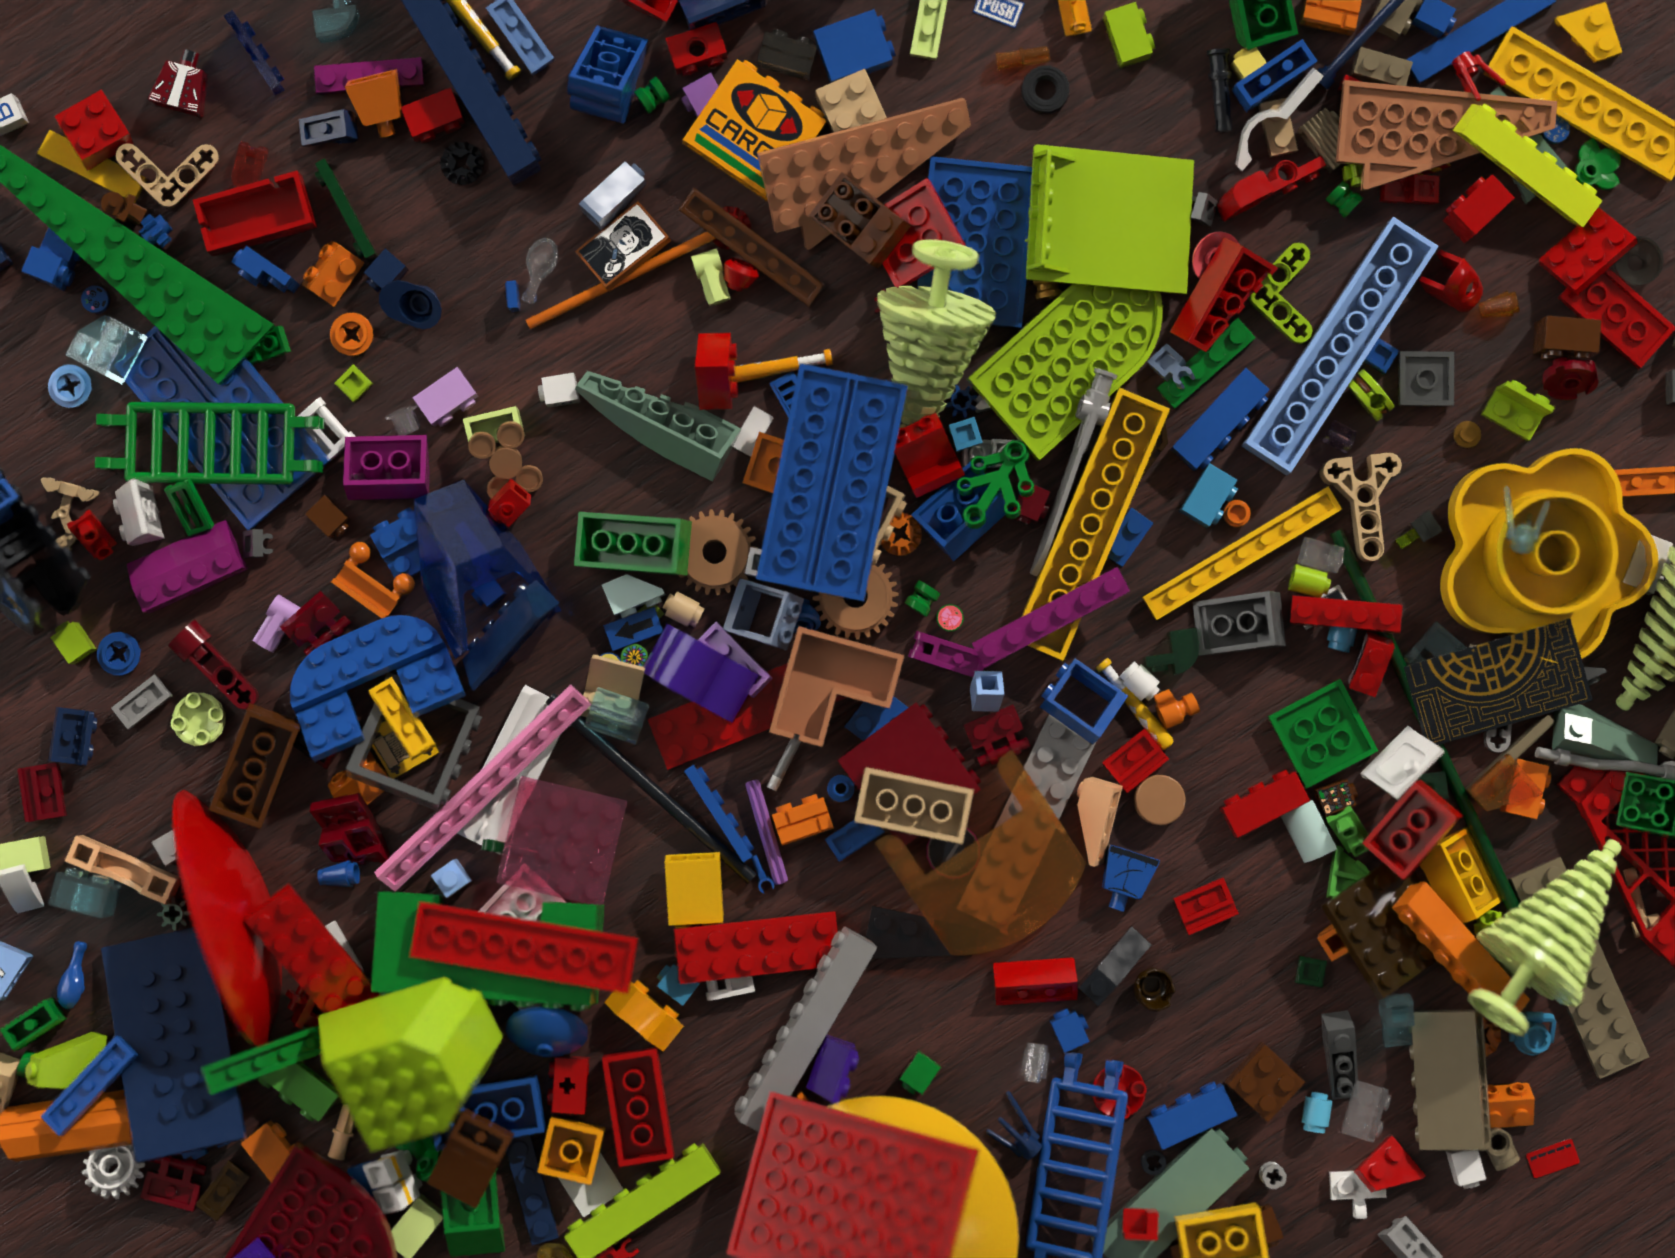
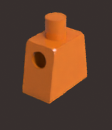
[345,69,402,137]

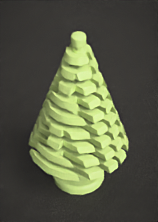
[877,240,996,428]
[1616,546,1675,711]
[1468,839,1622,1036]

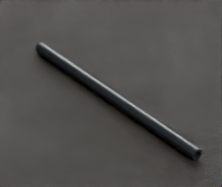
[545,693,756,884]

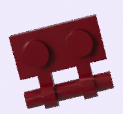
[280,590,351,655]
[963,704,1031,767]
[140,1156,207,1212]

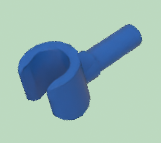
[751,855,774,894]

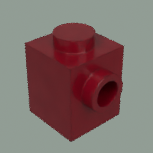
[1012,485,1050,525]

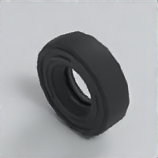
[1021,65,1069,114]

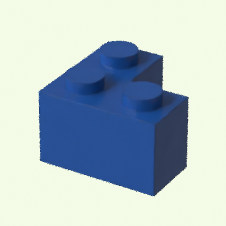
[21,227,82,291]

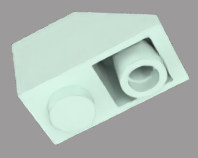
[602,574,666,618]

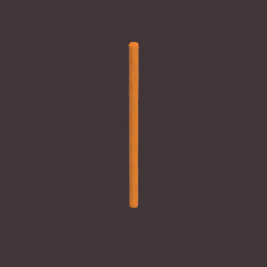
[526,231,717,329]

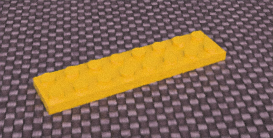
[1483,26,1675,182]

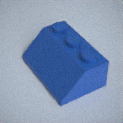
[911,461,1013,562]

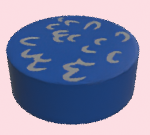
[1541,116,1570,144]

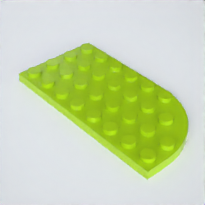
[966,284,1163,461]

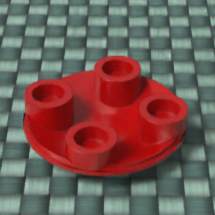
[1092,1064,1147,1119]

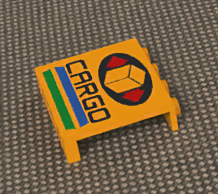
[682,59,827,202]

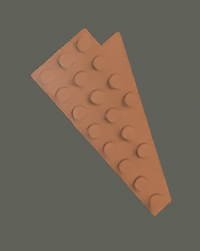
[1336,80,1557,191]

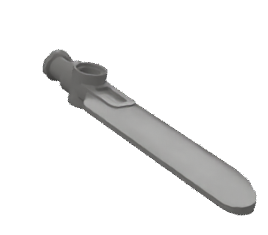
[1030,368,1118,576]

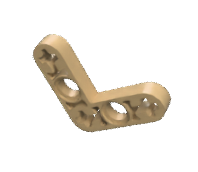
[116,144,219,208]

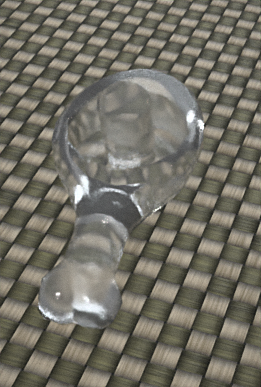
[522,238,558,304]

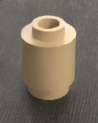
[663,592,705,628]

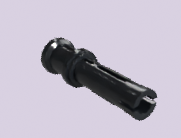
[1206,48,1233,132]

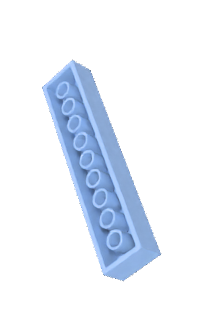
[1242,217,1439,476]

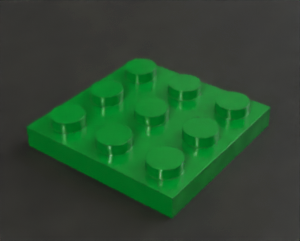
[1267,679,1378,789]

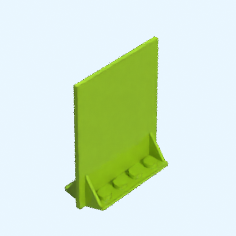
[1025,144,1194,295]

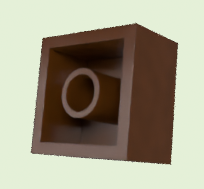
[1533,316,1601,361]
[1224,1042,1305,1122]

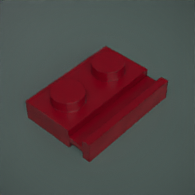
[17,762,67,822]

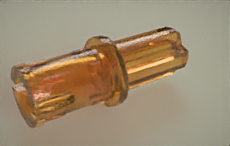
[995,46,1050,70]

